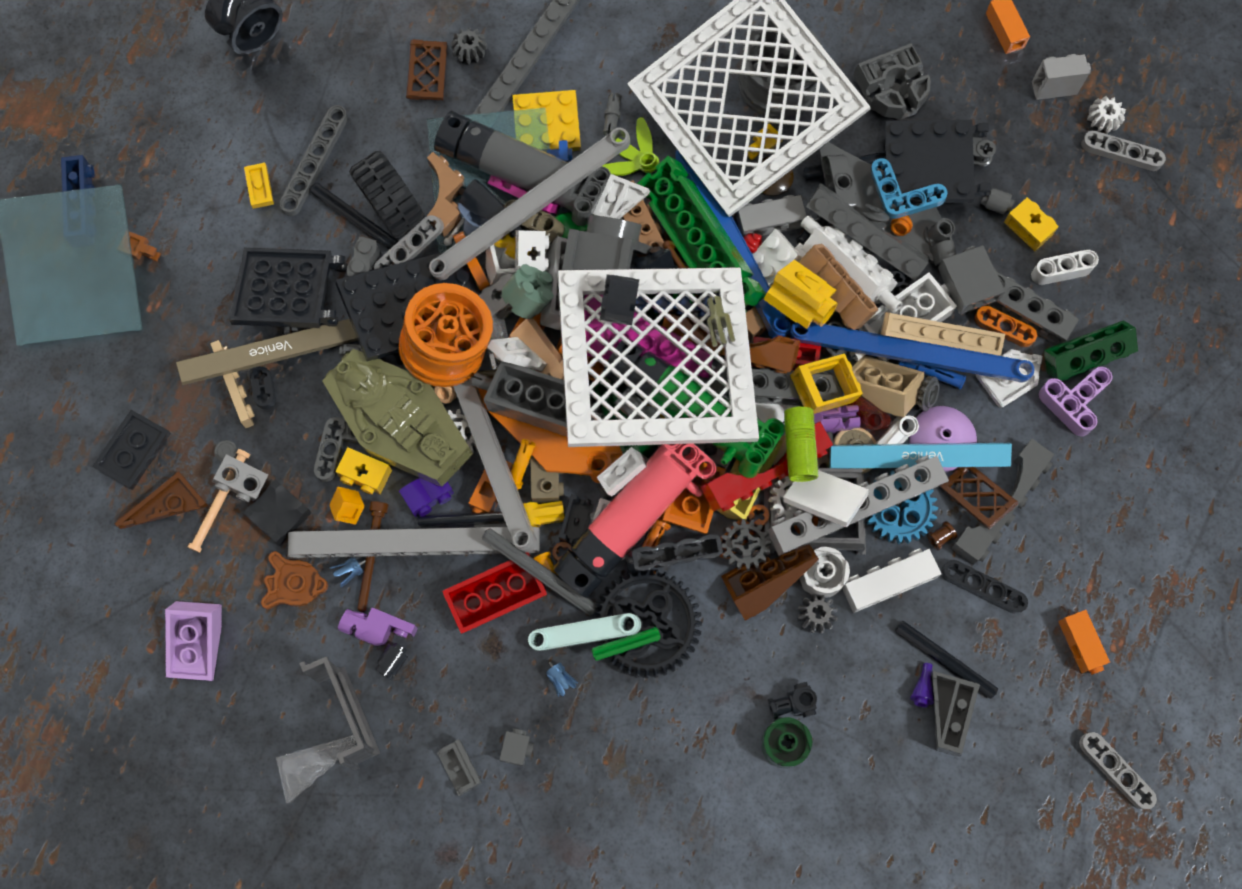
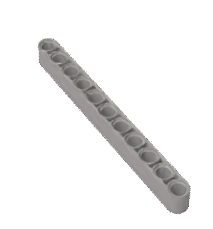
[287,527,540,558]

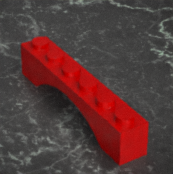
[700,421,833,512]

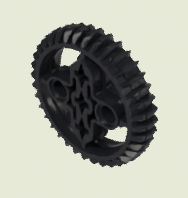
[593,569,702,679]

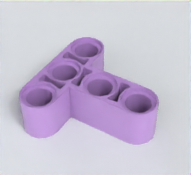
[1039,367,1112,437]

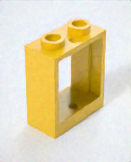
[790,354,863,414]

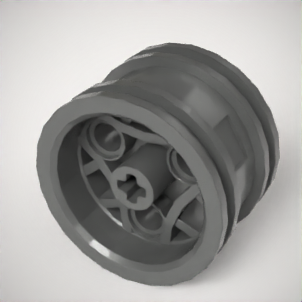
[738,21,822,118]

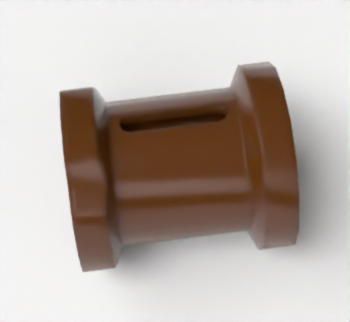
[926,521,958,551]

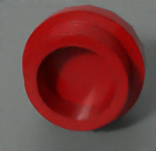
[743,233,762,254]

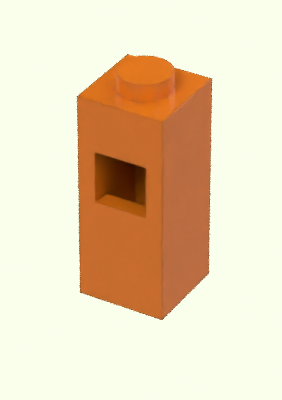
[986,0,1030,54]
[468,461,513,514]
[1058,610,1110,675]

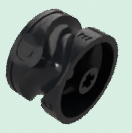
[205,0,283,55]

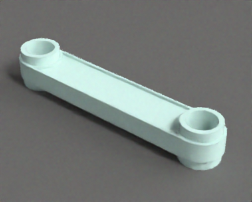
[528,613,641,651]

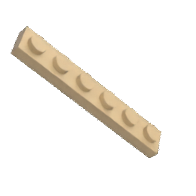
[881,312,1005,356]

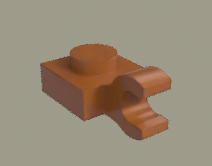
[117,231,161,261]

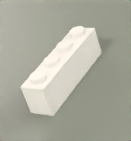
[842,548,941,613]

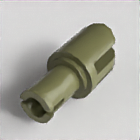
[707,296,735,347]

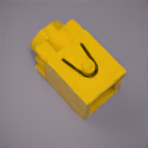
[763,260,838,329]

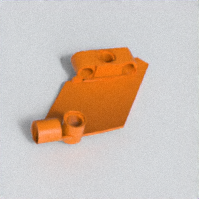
[478,388,623,483]

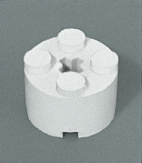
[800,547,850,598]

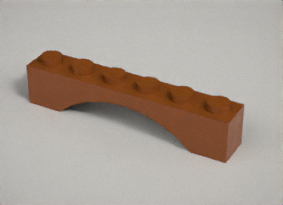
[662,310,800,373]

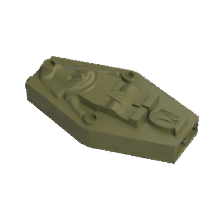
[322,349,473,487]

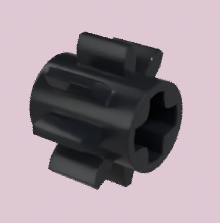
[888,269,909,294]

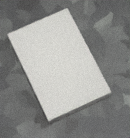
[783,470,868,528]

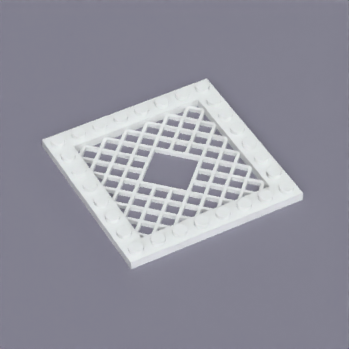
[627,0,870,217]
[558,268,759,447]

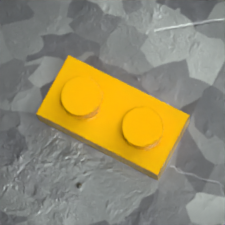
[244,163,274,209]

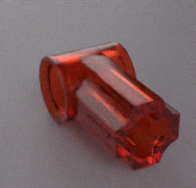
[847,395,891,430]

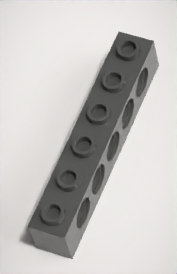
[987,268,1079,345]
[709,365,844,406]

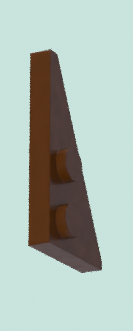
[114,471,208,529]

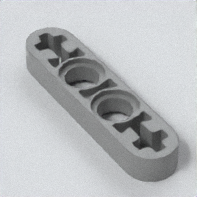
[1081,131,1166,171]
[374,215,444,270]
[1079,732,1157,810]

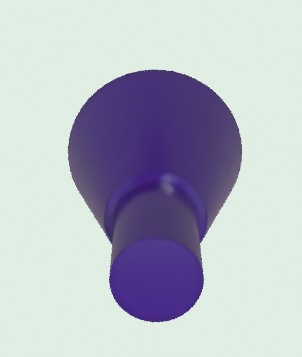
[910,663,934,707]

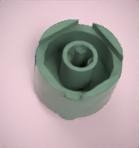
[502,264,554,319]

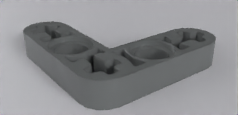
[314,417,359,482]

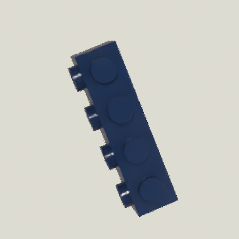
[61,155,98,248]

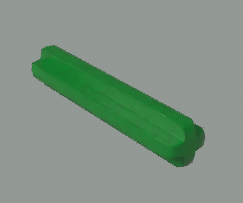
[592,627,661,661]

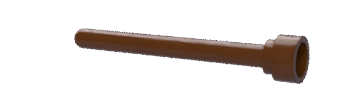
[357,501,389,612]

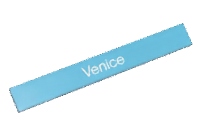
[829,443,1012,469]

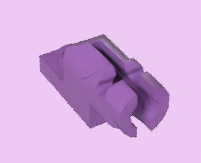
[814,405,861,436]
[338,608,418,646]

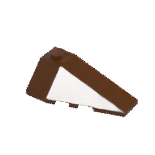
[721,544,819,621]

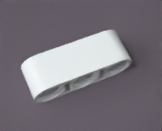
[1031,250,1099,285]

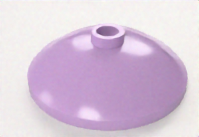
[909,406,977,472]

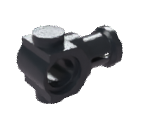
[768,682,817,720]

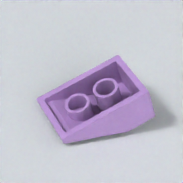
[165,601,222,681]

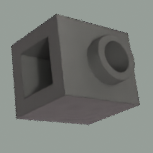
[500,728,534,767]

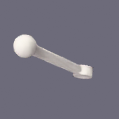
[444,217,464,246]

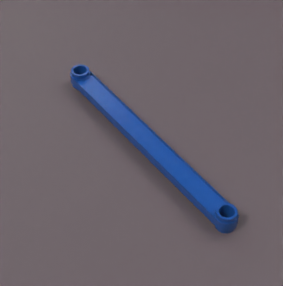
[675,149,791,339]
[790,322,1035,383]

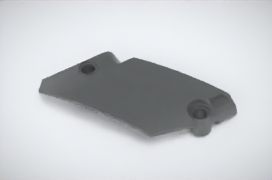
[819,142,957,266]

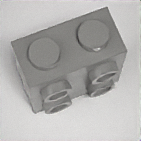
[1032,54,1091,100]

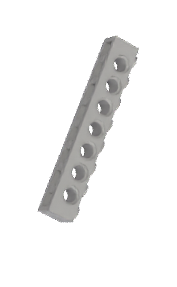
[767,455,949,556]

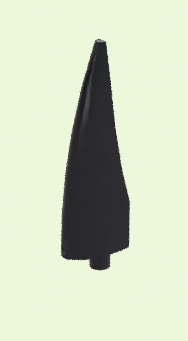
[458,179,522,237]

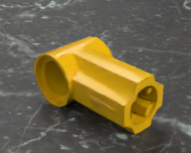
[523,501,565,528]

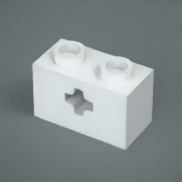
[515,230,549,272]

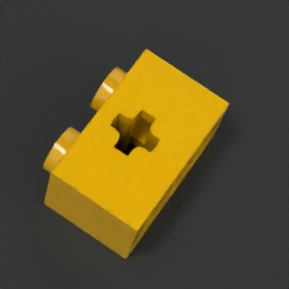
[1004,197,1059,251]
[336,447,392,495]

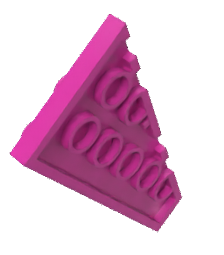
[584,295,713,378]

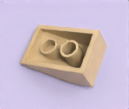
[852,356,924,417]

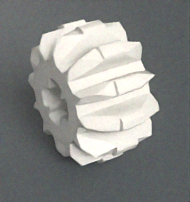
[1087,96,1126,134]

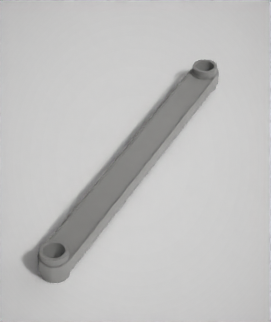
[429,127,630,280]
[453,348,537,552]

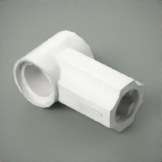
[875,415,919,444]

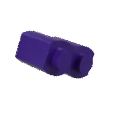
[399,478,454,517]

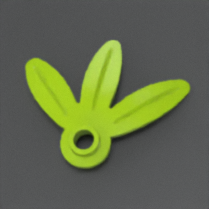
[603,117,660,176]

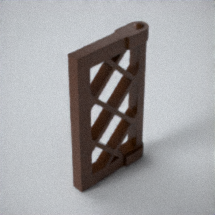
[406,39,447,100]
[939,467,1019,529]

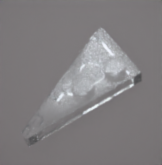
[276,735,356,804]

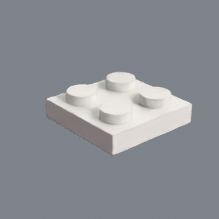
[752,229,802,288]

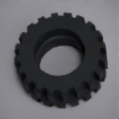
[349,151,425,238]

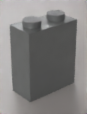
[938,245,1005,314]

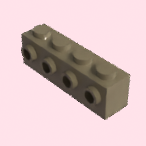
[531,456,564,504]

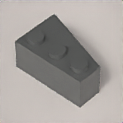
[931,671,980,757]

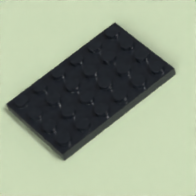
[335,252,480,362]

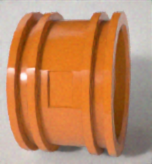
[398,283,493,387]

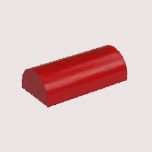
[442,552,547,634]

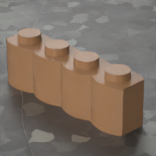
[799,243,878,330]

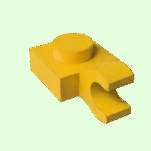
[747,123,783,160]

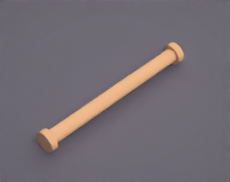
[187,449,250,553]

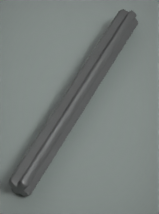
[482,528,598,616]

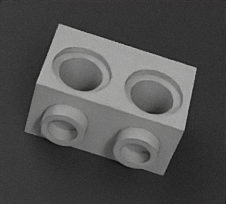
[212,454,268,503]

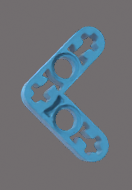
[871,158,948,219]

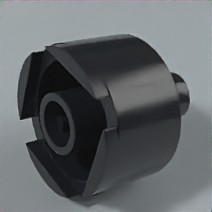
[600,274,640,325]

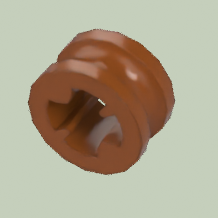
[553,542,572,562]

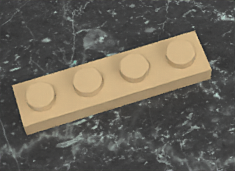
[210,340,255,428]

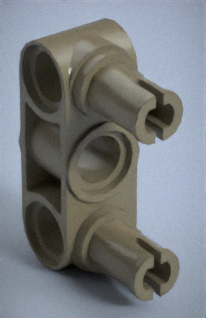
[504,200,564,256]

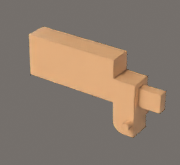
[510,318,564,380]

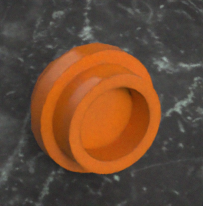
[891,215,913,236]

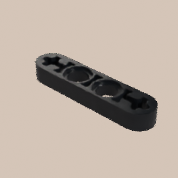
[941,560,1028,614]

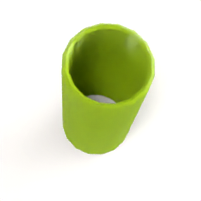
[784,407,819,482]

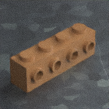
[620,180,666,258]

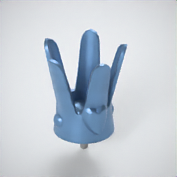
[329,557,365,588]
[546,662,578,697]

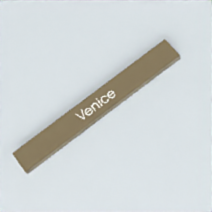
[176,319,358,385]

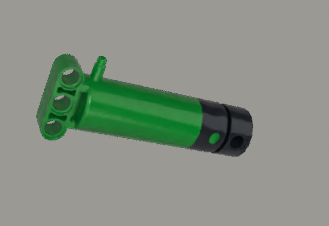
[603,337,785,478]

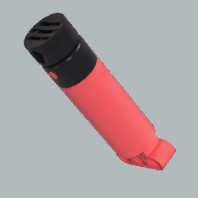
[553,443,716,598]

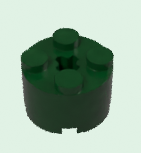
[761,717,812,768]

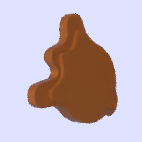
[261,551,328,610]

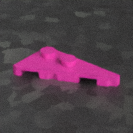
[488,176,560,214]

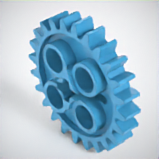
[866,471,938,544]

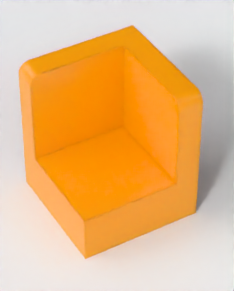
[329,487,364,525]

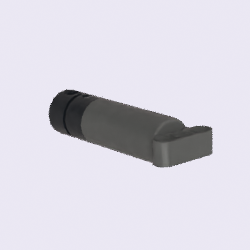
[434,111,611,226]

